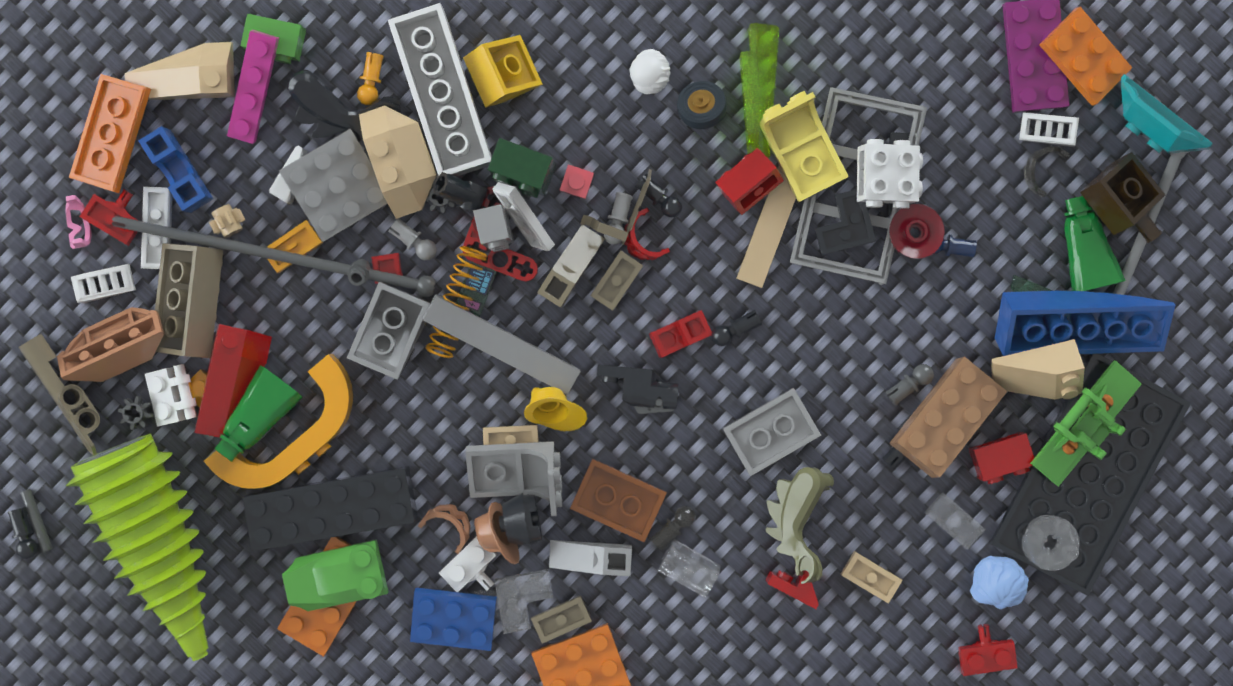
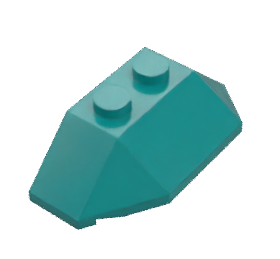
[1121,74,1213,154]

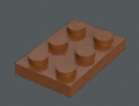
[570,458,667,542]

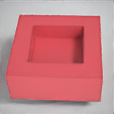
[560,164,594,199]

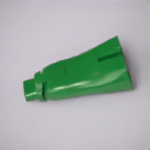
[1064,196,1126,291]
[215,365,303,462]

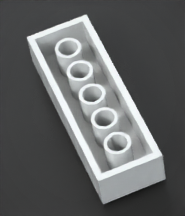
[388,3,492,177]

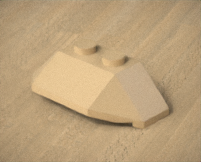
[359,106,437,219]

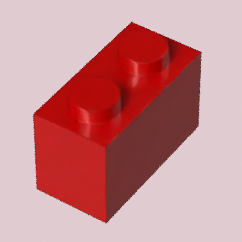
[715,148,784,215]
[968,432,1034,484]

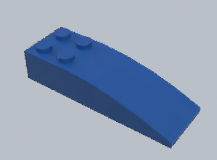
[995,291,1176,356]

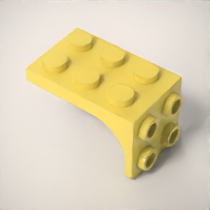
[759,91,849,203]

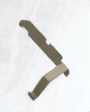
[580,169,652,245]

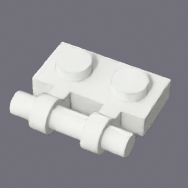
[145,364,197,427]

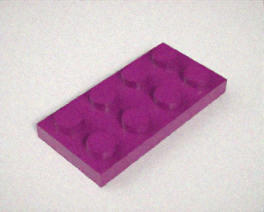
[1002,0,1069,113]

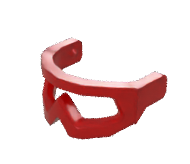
[624,208,670,261]

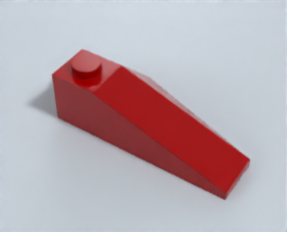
[194,324,272,438]

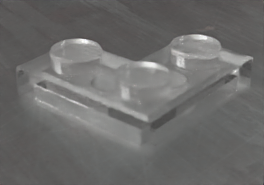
[494,569,553,634]

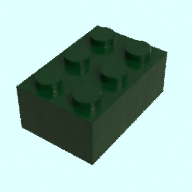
[487,138,556,198]

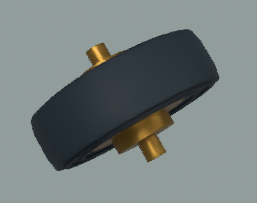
[677,81,727,129]

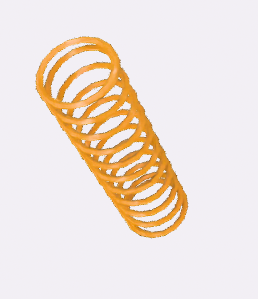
[425,246,488,358]

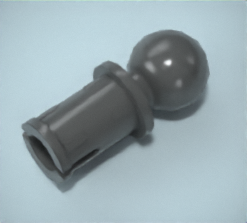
[885,364,934,406]

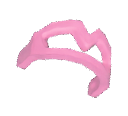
[65,195,92,249]

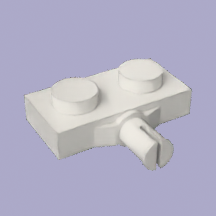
[439,536,498,592]

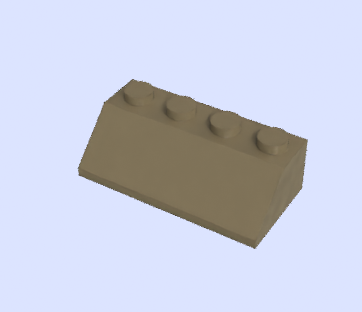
[155,243,223,358]

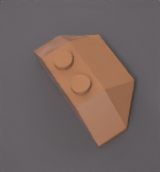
[57,307,164,382]

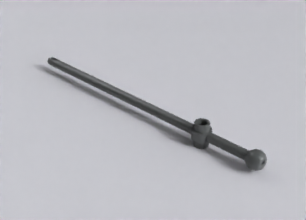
[112,216,436,297]

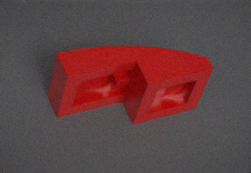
[649,310,712,358]

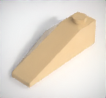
[125,42,235,100]

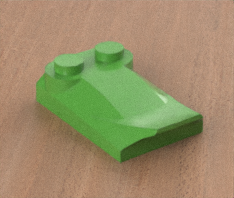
[282,539,389,611]

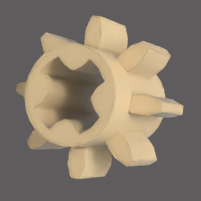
[209,204,245,238]

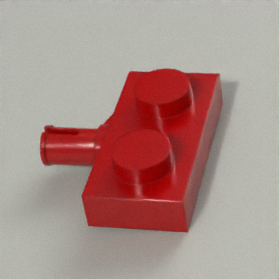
[79,189,139,246]
[958,624,1018,676]

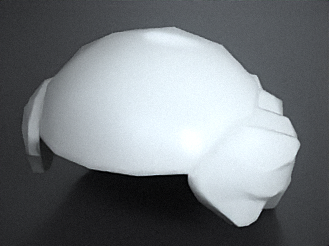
[630,49,671,94]

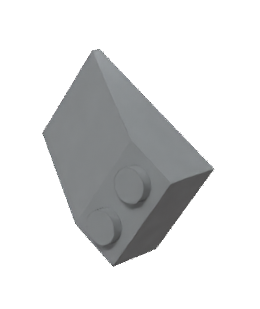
[347,282,431,380]

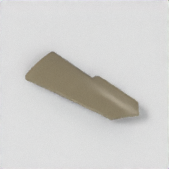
[18,334,100,455]

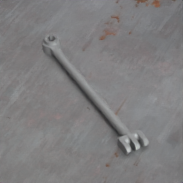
[1113,152,1188,295]

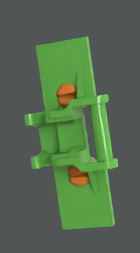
[1030,360,1142,487]

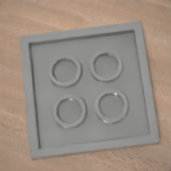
[279,129,387,242]

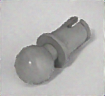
[604,192,633,245]
[388,218,437,261]

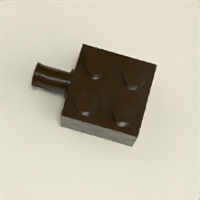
[1080,152,1165,243]

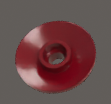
[889,204,945,259]

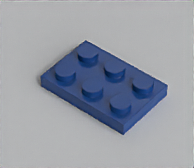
[410,588,497,651]

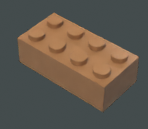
[890,357,1007,478]

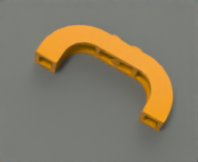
[204,354,353,489]

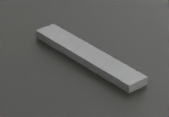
[422,294,581,395]

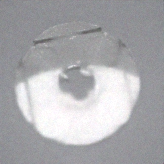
[1022,515,1079,571]

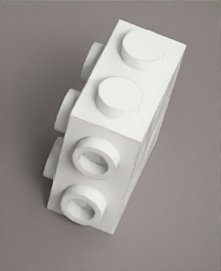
[857,139,923,208]

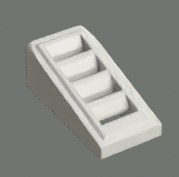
[1019,112,1079,147]
[269,146,307,205]
[71,264,136,303]

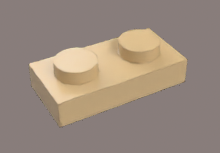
[483,425,539,445]
[841,551,903,604]

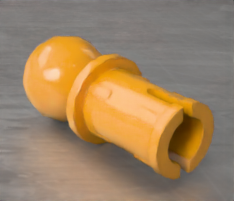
[357,52,384,105]

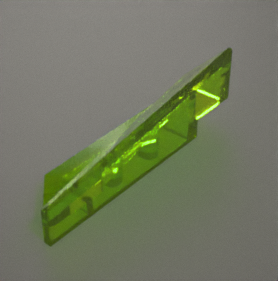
[739,23,779,158]

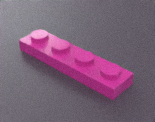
[227,30,279,144]

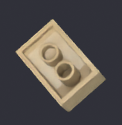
[992,339,1085,400]

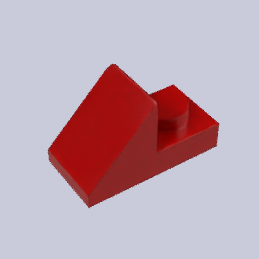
[766,570,819,609]

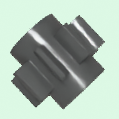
[426,188,456,214]
[118,396,155,430]

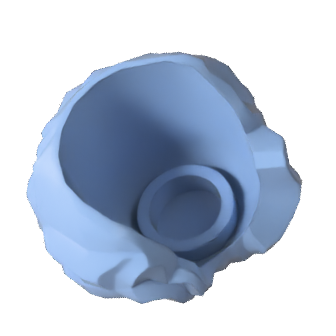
[970,556,1029,609]

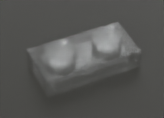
[925,493,985,550]

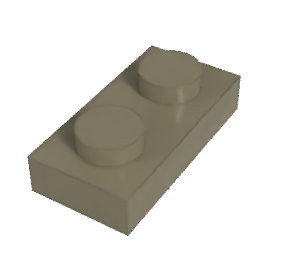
[590,251,643,311]
[531,595,592,644]

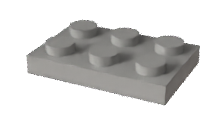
[722,388,821,476]

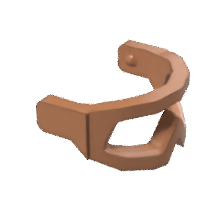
[418,504,470,554]

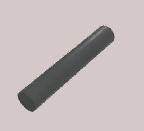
[20,489,53,552]

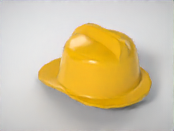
[524,387,587,431]

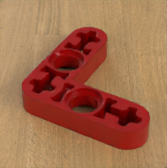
[463,186,538,282]

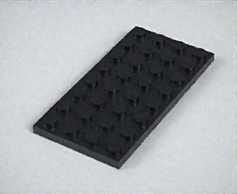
[989,354,1191,596]

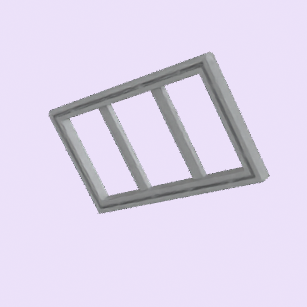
[790,87,927,285]

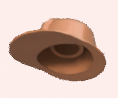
[474,502,520,565]

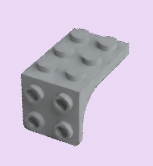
[465,442,562,516]

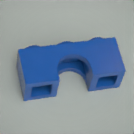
[139,126,214,213]

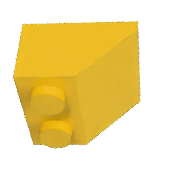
[463,35,542,108]

